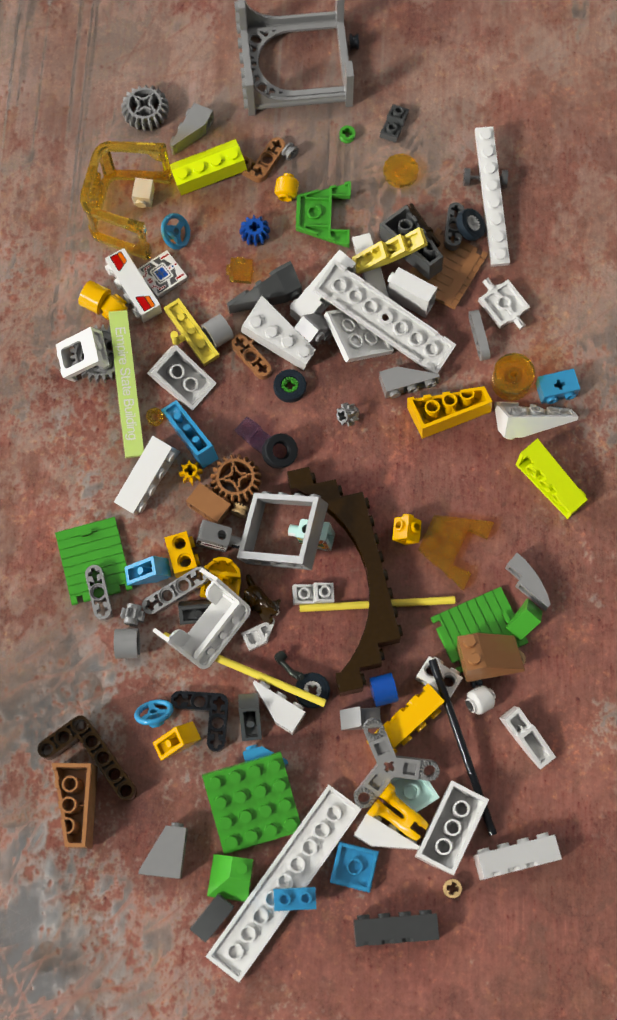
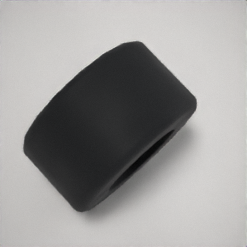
[262,433,298,469]

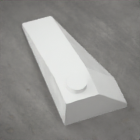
[494,402,578,440]

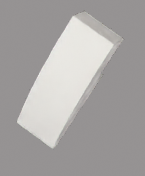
[499,706,556,769]

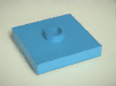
[330,841,379,893]

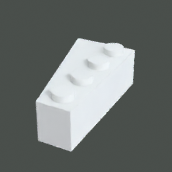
[473,832,562,880]

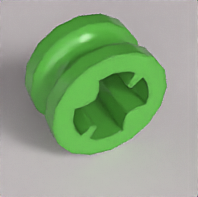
[339,125,355,143]

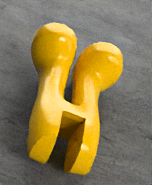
[367,782,429,841]

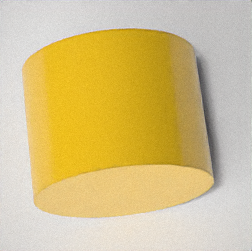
[78,280,111,314]

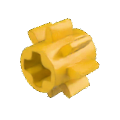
[179,460,203,485]

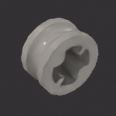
[281,142,299,161]

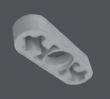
[468,310,490,361]
[85,565,113,621]

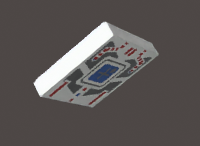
[138,250,188,299]

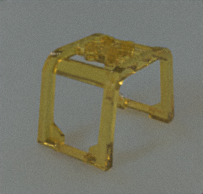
[80,141,172,260]

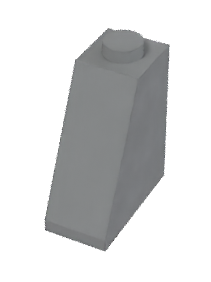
[139,822,188,879]

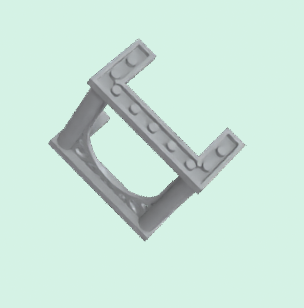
[234,0,354,116]

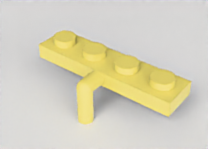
[163,298,220,366]

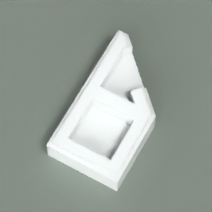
[241,618,275,652]

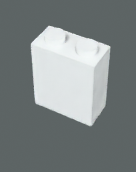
[387,267,437,318]

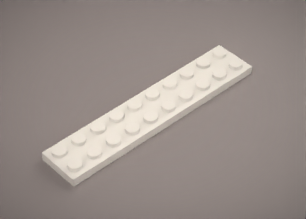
[206,785,361,982]

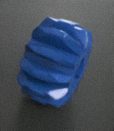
[239,215,270,247]

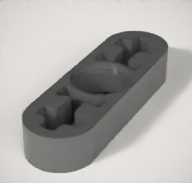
[444,202,465,251]

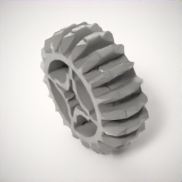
[121,85,169,132]

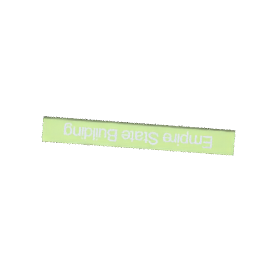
[108,310,144,458]

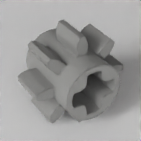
[337,402,359,426]
[120,603,145,626]

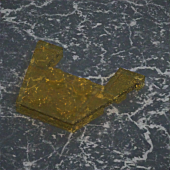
[418,515,494,590]

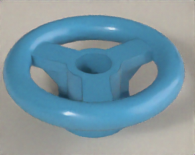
[161,213,191,250]
[134,699,174,728]

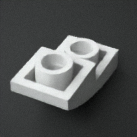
[292,583,334,605]

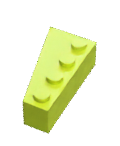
[515,438,588,519]

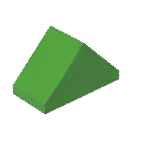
[506,598,543,640]

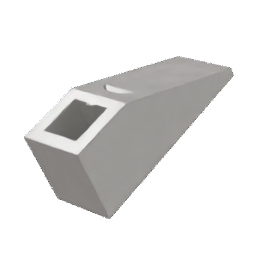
[169,103,214,155]
[379,367,440,398]

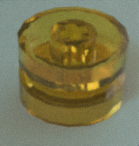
[491,353,535,401]

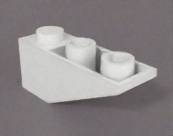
[253,680,305,735]
[354,814,420,850]

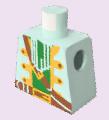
[288,519,335,552]

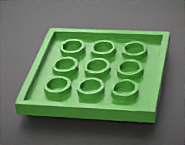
[202,751,301,854]

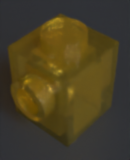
[226,257,253,284]

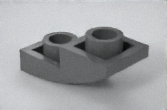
[380,104,409,143]
[190,893,234,943]

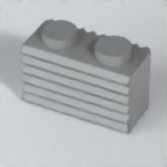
[294,312,332,342]

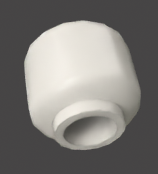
[465,685,496,715]

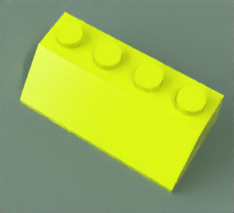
[169,139,247,196]

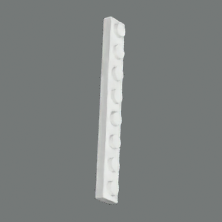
[475,126,510,267]

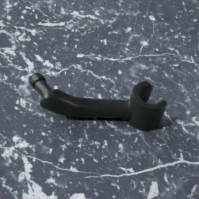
[274,651,304,680]

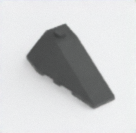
[227,261,302,314]

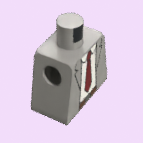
[195,520,241,552]

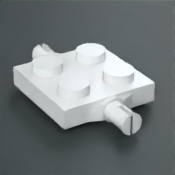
[478,278,530,330]

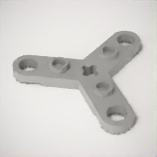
[353,718,440,808]

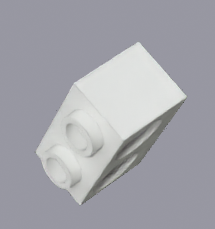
[415,656,463,698]

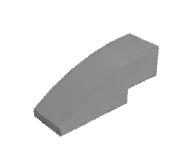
[505,553,551,611]

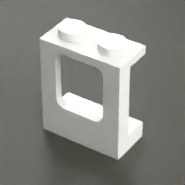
[56,327,110,382]

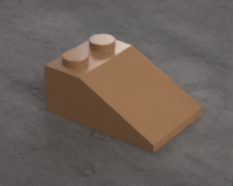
[457,633,525,682]

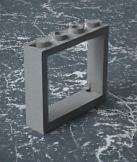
[237,491,328,570]

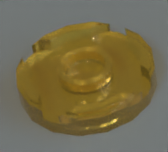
[383,154,419,188]

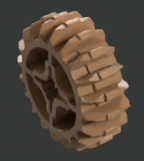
[210,454,262,505]

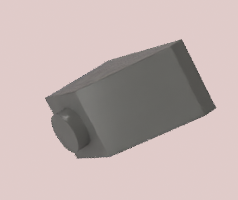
[238,693,262,741]

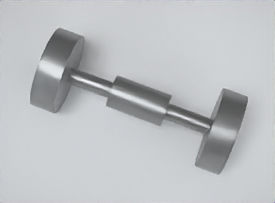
[463,168,508,188]

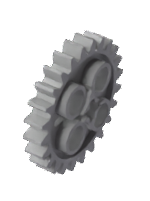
[70,324,115,383]

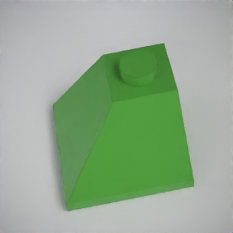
[207,854,254,902]

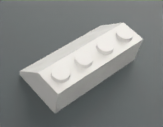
[415,781,489,875]

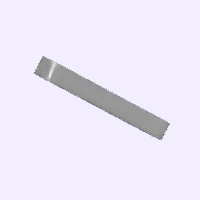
[142,567,210,614]

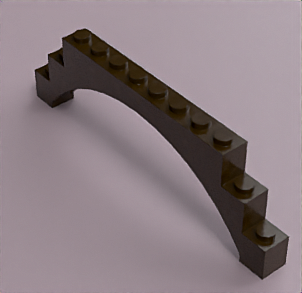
[287,467,403,697]

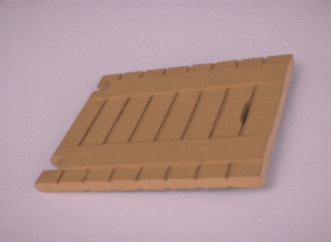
[409,228,489,310]

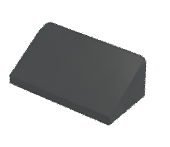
[178,600,212,625]

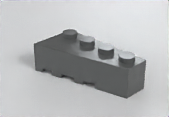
[380,204,443,280]
[353,909,440,947]

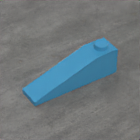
[161,400,219,469]

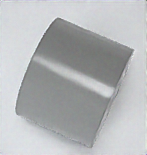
[201,314,234,349]
[114,628,140,659]

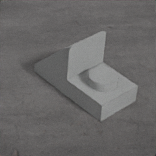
[340,706,381,731]

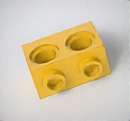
[164,531,201,578]

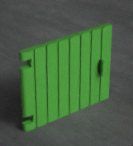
[55,517,133,606]
[431,587,528,673]

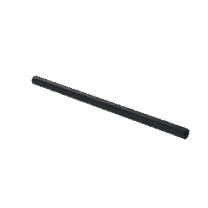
[429,658,497,836]

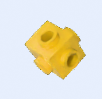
[392,514,421,545]

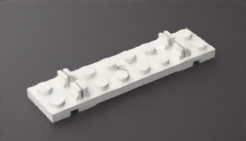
[313,259,456,374]

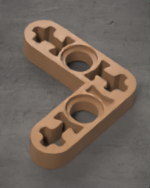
[239,137,285,183]
[231,331,271,380]

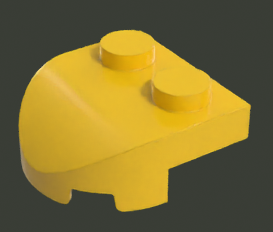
[200,557,241,598]

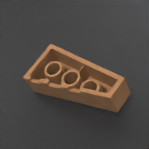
[52,763,98,849]

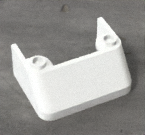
[153,568,251,669]

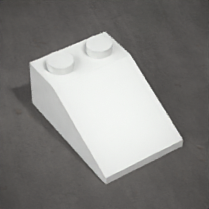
[147,345,217,411]

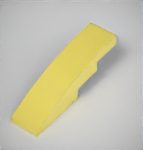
[352,227,428,274]

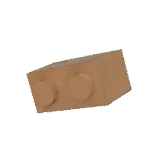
[186,483,232,525]

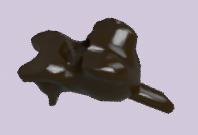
[243,574,281,625]

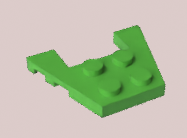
[296,181,351,248]

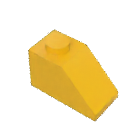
[153,721,201,761]

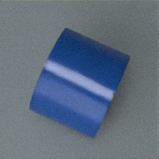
[369,673,399,707]

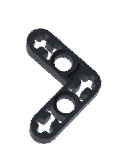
[171,691,229,752]

